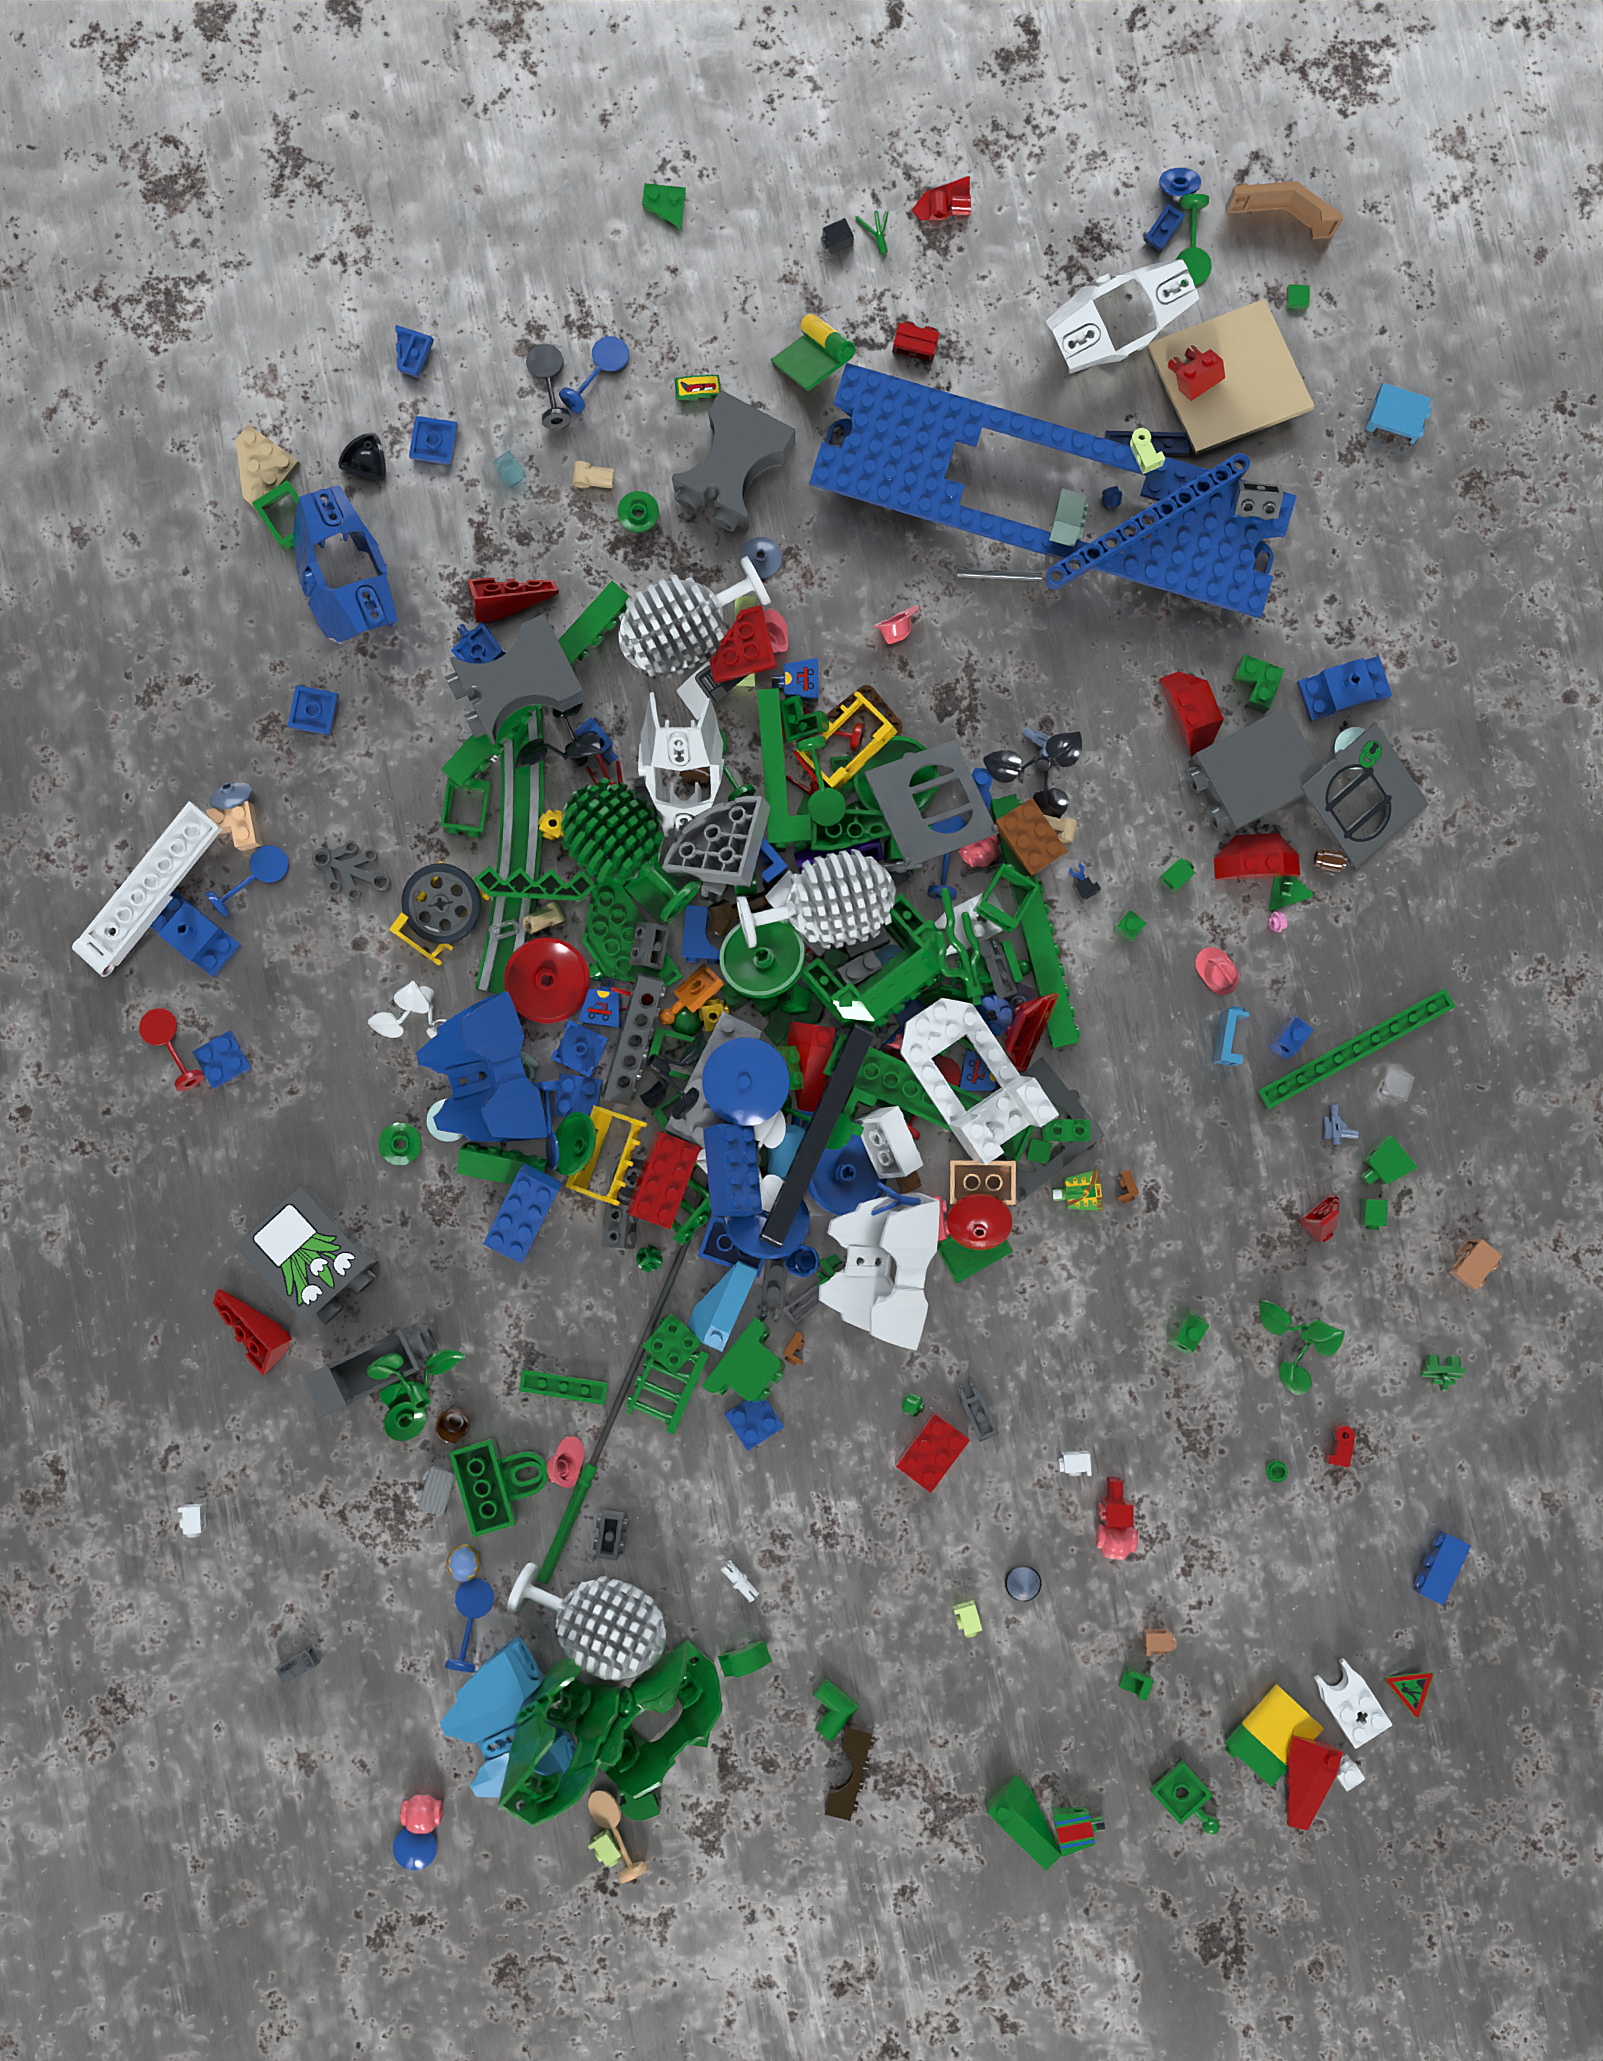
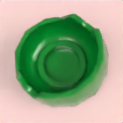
[671,1006,704,1036]

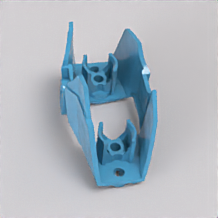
[440,1635,577,1797]

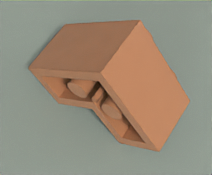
[1449,1238,1502,1290]

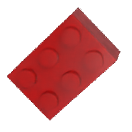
[895,1411,970,1493]

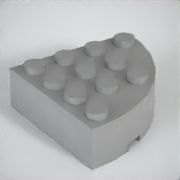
[662,796,771,887]

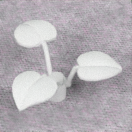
[368,981,447,1039]
[696,1110,786,1212]

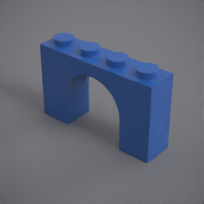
[681,905,757,965]

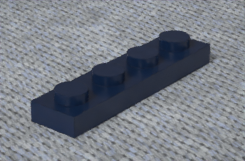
[1105,431,1190,456]

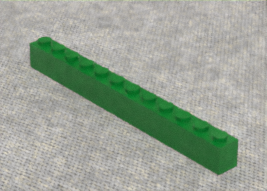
[441,581,632,790]
[990,794,1081,1049]

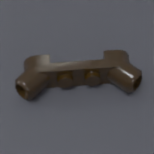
[707,875,784,937]

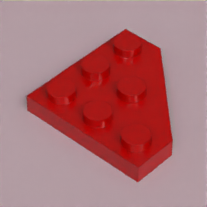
[709,605,777,684]

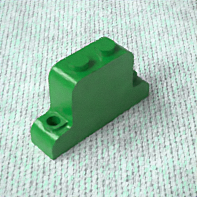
[702,1317,785,1403]

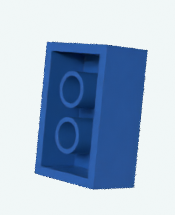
[698,1216,766,1277]

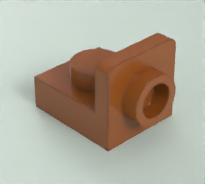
[1115,1169,1139,1204]
[783,1330,805,1366]

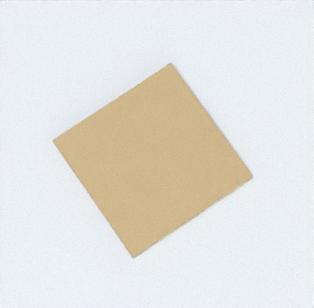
[1147,299,1315,455]

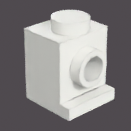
[1058,1451,1092,1476]
[178,1503,207,1538]
[1336,1753,1365,1792]

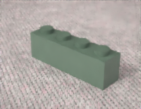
[1049,488,1089,547]

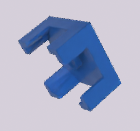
[758,837,788,883]
[550,1020,611,1078]

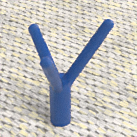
[871,1182,920,1216]

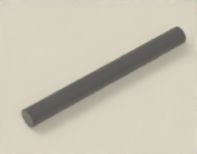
[957,569,1042,581]

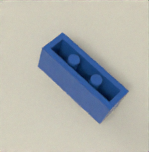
[1414,1531,1471,1606]

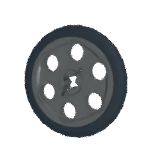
[401,863,482,944]

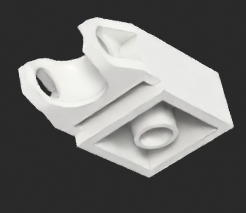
[934,890,1005,956]
[1314,1658,1392,1749]

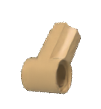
[571,461,615,488]
[1044,815,1078,843]
[522,901,567,935]

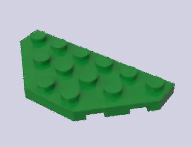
[582,880,683,988]

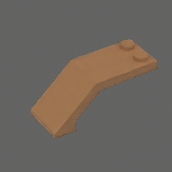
[1226,181,1343,239]

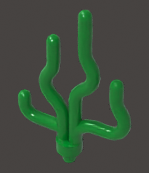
[935,888,992,1006]

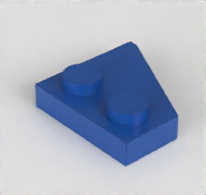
[395,325,434,378]

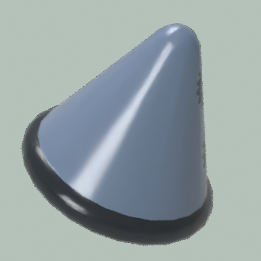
[1005,1565,1042,1602]

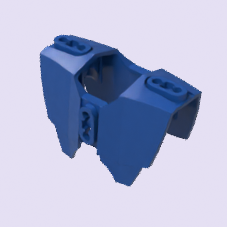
[293,486,398,643]
[416,991,548,1142]

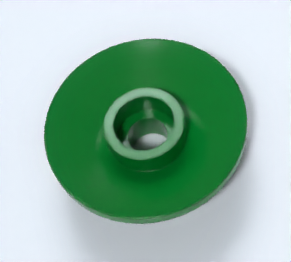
[617,491,659,533]
[378,1122,422,1166]
[383,1401,426,1441]

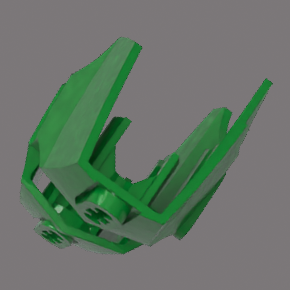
[595,1640,722,1799]
[498,1658,619,1827]

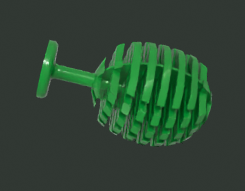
[560,778,701,922]

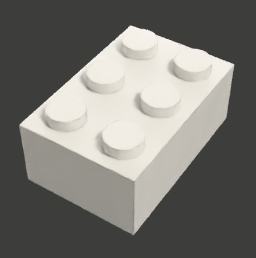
[854,1106,923,1179]

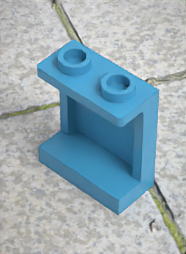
[1365,383,1432,444]
[1212,1006,1250,1066]

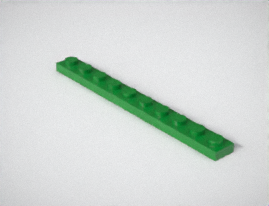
[1257,988,1456,1109]

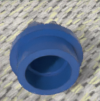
[1102,486,1123,508]

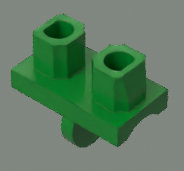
[817,1253,843,1287]
[1420,1355,1466,1391]

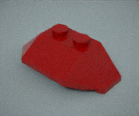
[1158,671,1224,757]
[1213,833,1300,880]
[1004,993,1059,1073]

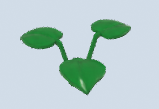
[1259,1300,1345,1395]
[366,1350,466,1410]

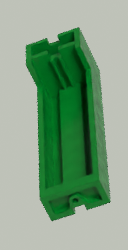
[757,688,812,853]

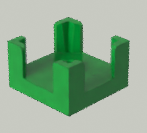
[842,1087,878,1137]

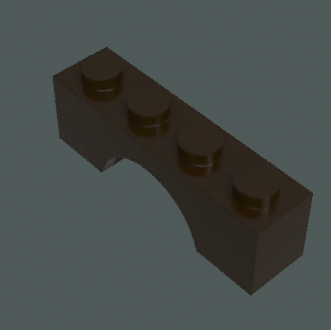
[824,1722,875,1821]

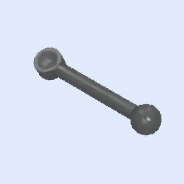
[960,861,1003,877]

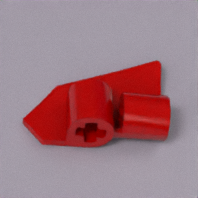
[912,176,971,220]

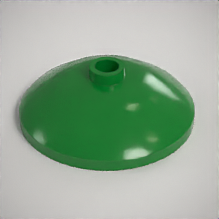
[555,1112,597,1176]

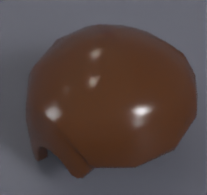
[435,1408,470,1443]

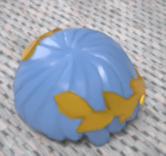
[446,1544,481,1582]

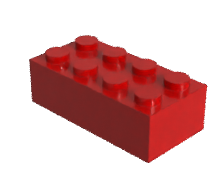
[625,1131,701,1229]

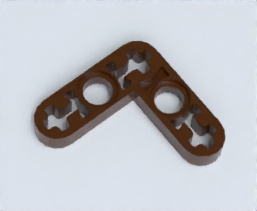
[826,685,902,736]

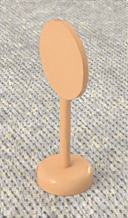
[588,1790,648,1883]

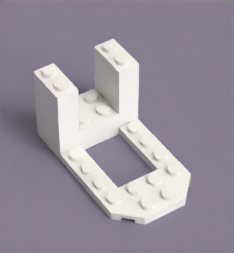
[900,998,1059,1165]

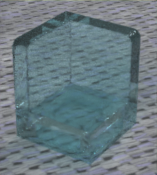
[493,450,527,488]

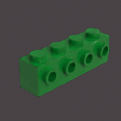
[456,1142,549,1185]

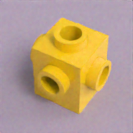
[538,809,564,842]
[699,997,731,1031]

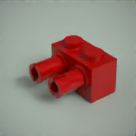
[1168,345,1226,401]
[1097,1476,1134,1527]

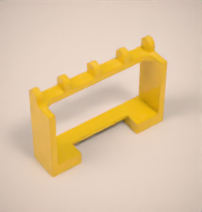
[796,691,897,791]
[389,861,490,966]
[565,1105,647,1206]

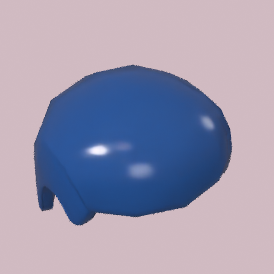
[784,1244,820,1278]

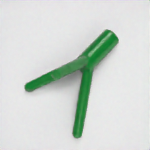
[855,210,888,254]

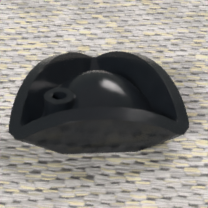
[338,433,386,481]

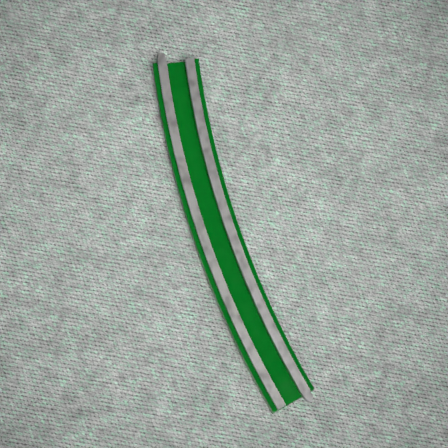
[475,708,545,994]

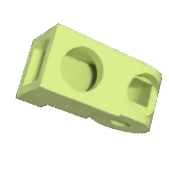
[1130,428,1165,474]

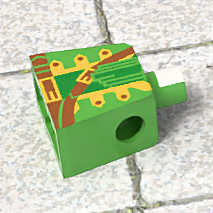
[1051,1170,1103,1211]

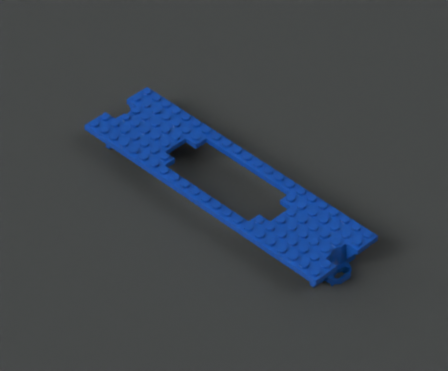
[809,363,1297,619]

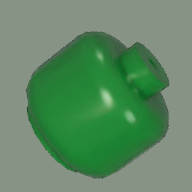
[901,1393,925,1417]

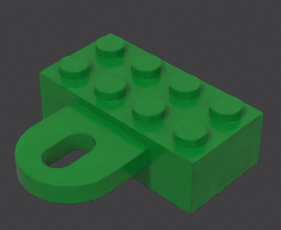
[449,1437,548,1538]

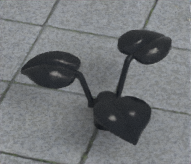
[515,702,602,769]
[983,731,1082,819]
[639,1029,706,1120]

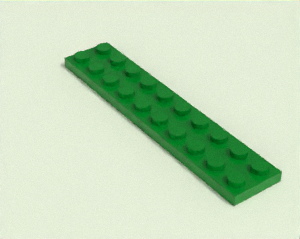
[823,1033,1034,1162]

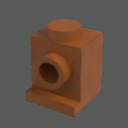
[895,1170,922,1194]

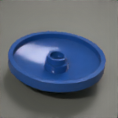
[702,1037,790,1126]
[808,1134,887,1216]
[723,1199,810,1259]

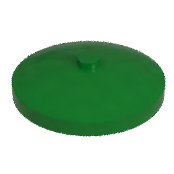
[853,736,939,814]
[720,920,806,999]

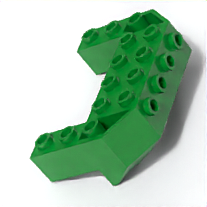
[801,893,940,1029]

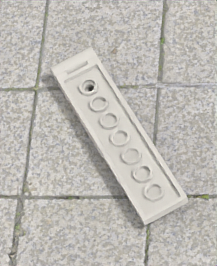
[72,801,222,977]

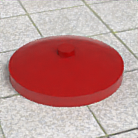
[503,937,590,1023]

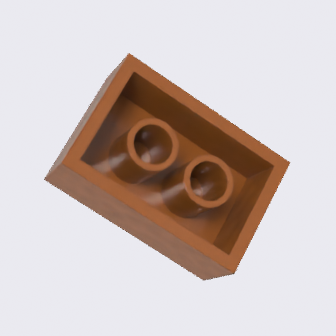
[995,798,1068,877]

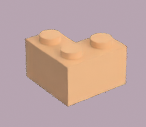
[206,801,262,851]

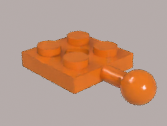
[658,964,724,1025]

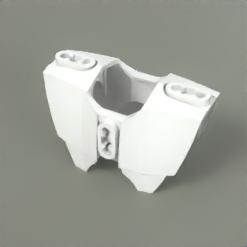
[1046,259,1200,374]
[638,692,724,838]
[819,1192,940,1350]

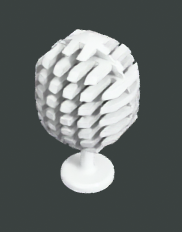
[618,556,771,678]
[736,849,896,949]
[507,1562,666,1682]

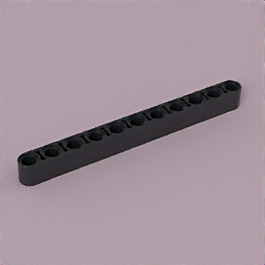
[759,1021,875,1249]

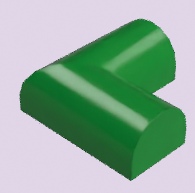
[780,695,829,743]
[812,1677,860,1742]

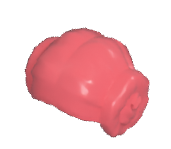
[958,835,1000,867]
[1095,1524,1138,1560]
[400,1795,444,1834]

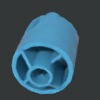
[767,1125,805,1181]

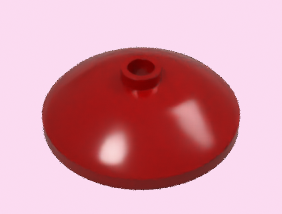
[947,1193,1012,1250]

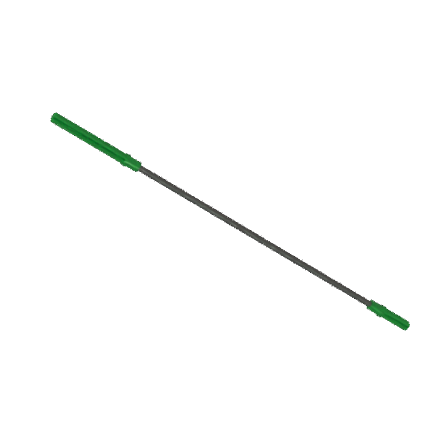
[537,1124,736,1584]

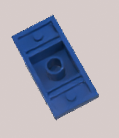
[1297,656,1392,722]
[150,890,241,977]

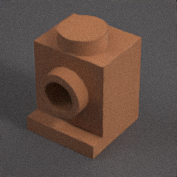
[1143,1629,1176,1656]

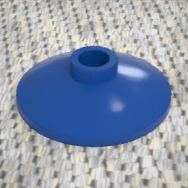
[1159,168,1201,196]

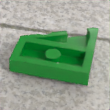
[642,183,686,230]

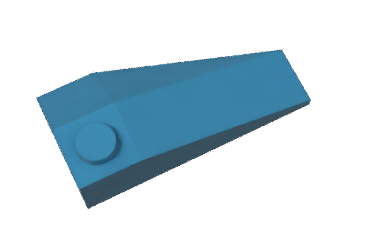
[687,1260,758,1351]

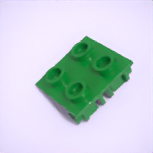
[642,1313,702,1374]

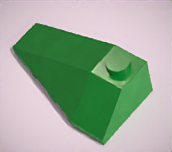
[811,809,892,851]
[985,1774,1061,1871]

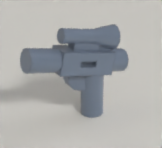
[1022,728,1051,756]
[1323,1105,1359,1145]

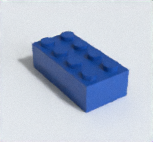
[703,1124,763,1216]
[483,1163,563,1264]

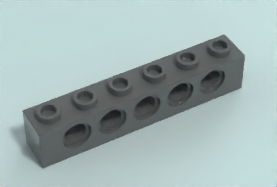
[602,972,666,1106]

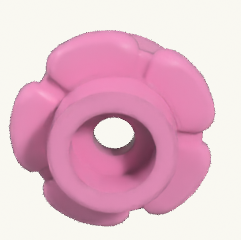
[1268,912,1287,932]

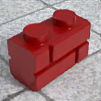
[892,321,940,362]

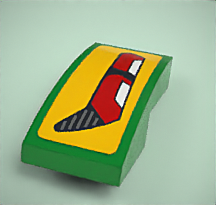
[674,375,721,401]

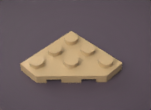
[235,424,300,507]

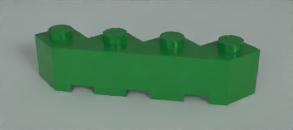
[473,865,597,901]

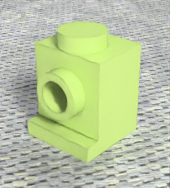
[953,1600,982,1638]
[588,1829,622,1867]

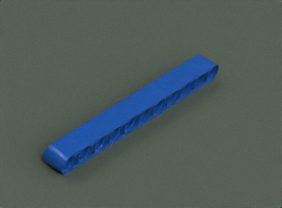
[1045,453,1250,590]

